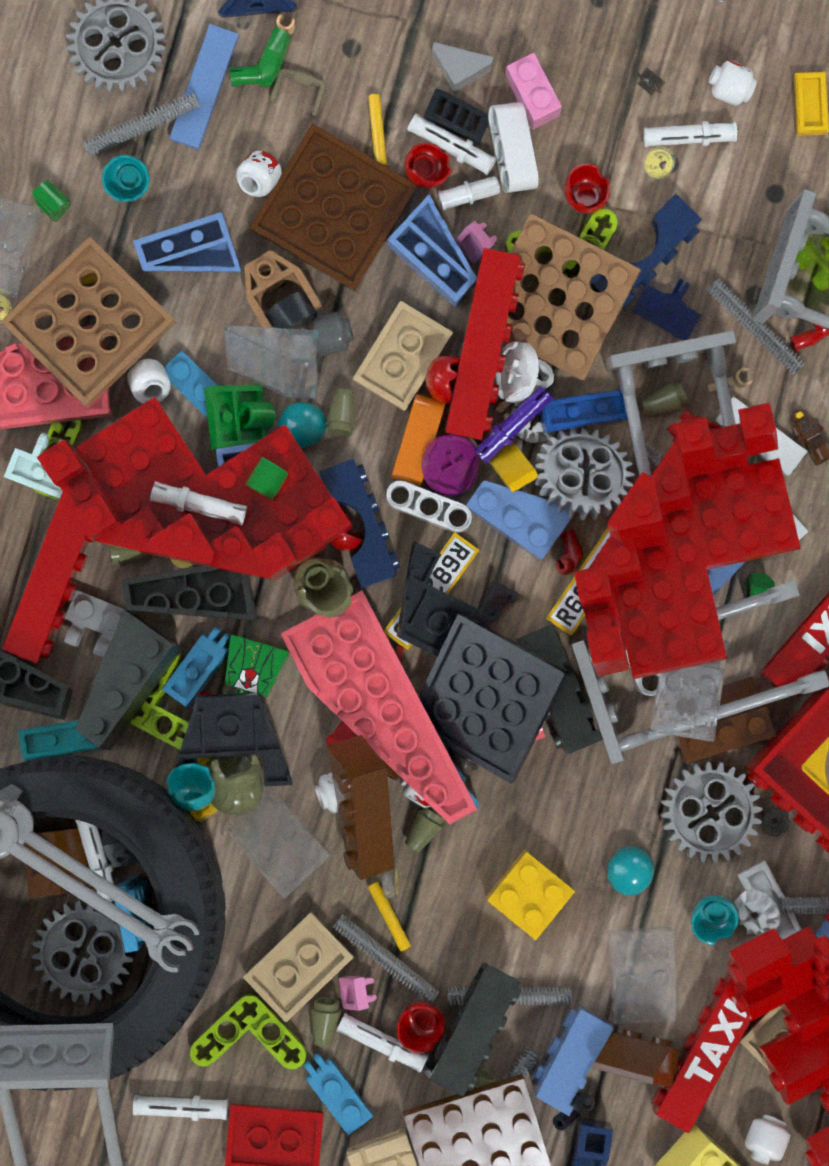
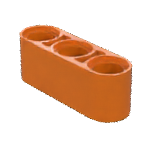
[391,394,446,487]

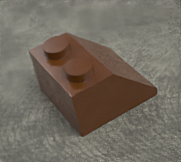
[24,827,95,897]
[593,1029,680,1087]

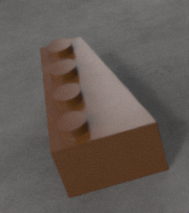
[327,735,394,880]

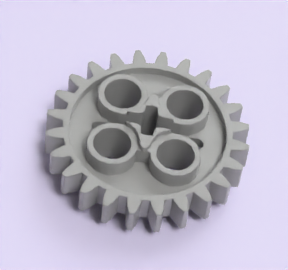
[66,0,167,95]
[534,427,635,521]
[660,761,762,863]
[32,900,135,1003]

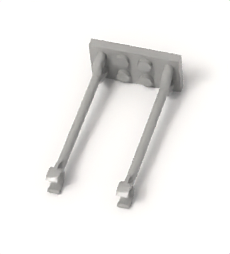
[752,189,829,329]
[604,330,736,476]
[572,580,829,764]
[0,784,200,972]
[0,1023,128,1166]

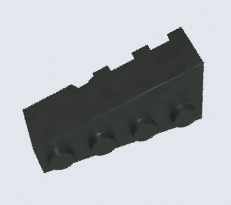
[121,565,257,621]
[75,609,182,750]
[517,624,604,754]
[0,650,73,721]
[422,962,521,1097]

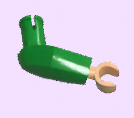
[229,14,295,89]

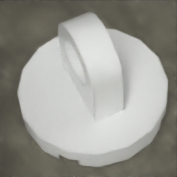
[494,341,554,404]

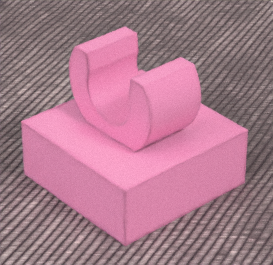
[455,221,497,265]
[338,976,377,1011]

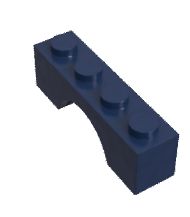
[591,194,702,309]
[319,459,400,589]
[572,1118,613,1166]

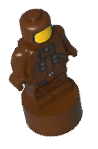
[791,409,829,466]

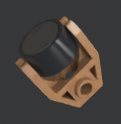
[244,250,322,339]

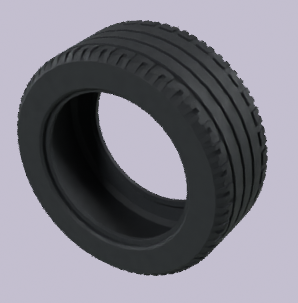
[0,756,226,1091]

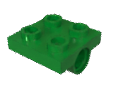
[204,385,275,450]

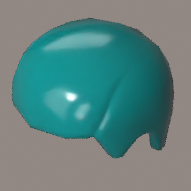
[101,155,150,202]
[277,402,328,449]
[166,763,216,811]
[607,846,654,896]
[691,895,739,945]

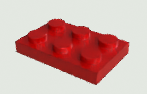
[225,1103,324,1166]

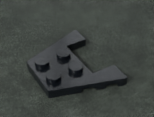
[396,541,519,657]
[175,692,293,787]

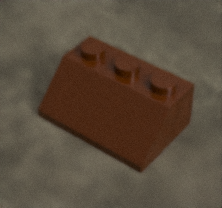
[664,676,776,764]

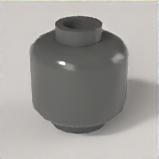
[306,312,354,356]

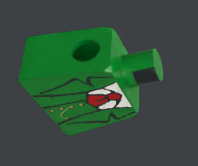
[225,635,290,697]

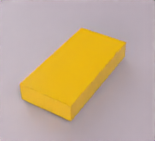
[793,72,829,136]
[489,442,538,493]

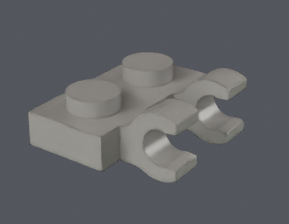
[64,590,135,658]

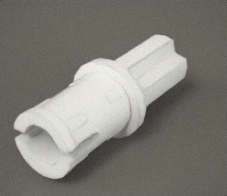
[438,176,500,211]

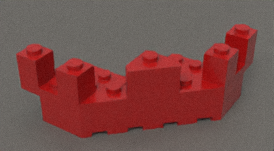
[37,397,353,581]
[574,402,801,679]
[728,926,829,1166]

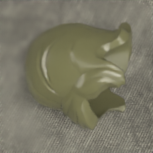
[294,558,353,618]
[206,754,264,815]

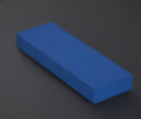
[540,389,628,433]

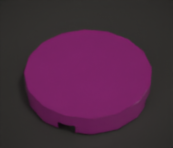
[422,434,480,496]

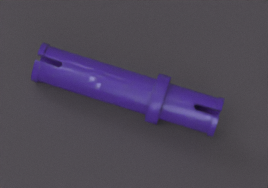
[474,385,554,463]

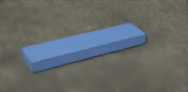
[169,24,239,150]

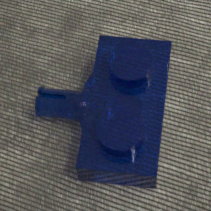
[632,278,701,341]

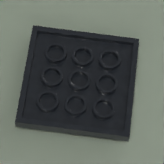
[418,613,569,784]

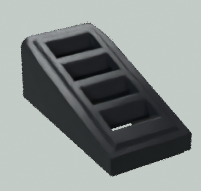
[424,88,489,145]

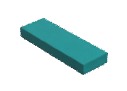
[18,720,116,761]

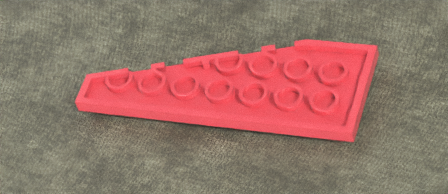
[0,325,111,430]
[281,591,478,825]

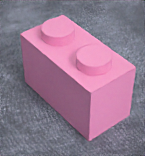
[505,53,562,130]

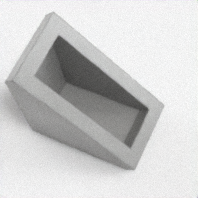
[432,42,493,93]

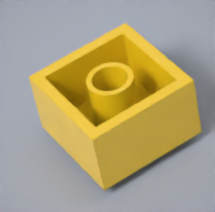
[486,849,575,941]

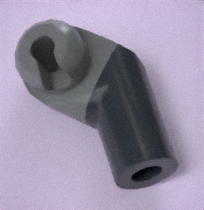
[553,1092,595,1131]

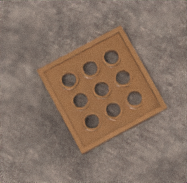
[506,213,642,381]
[0,237,176,408]

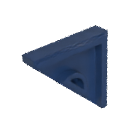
[218,0,298,18]

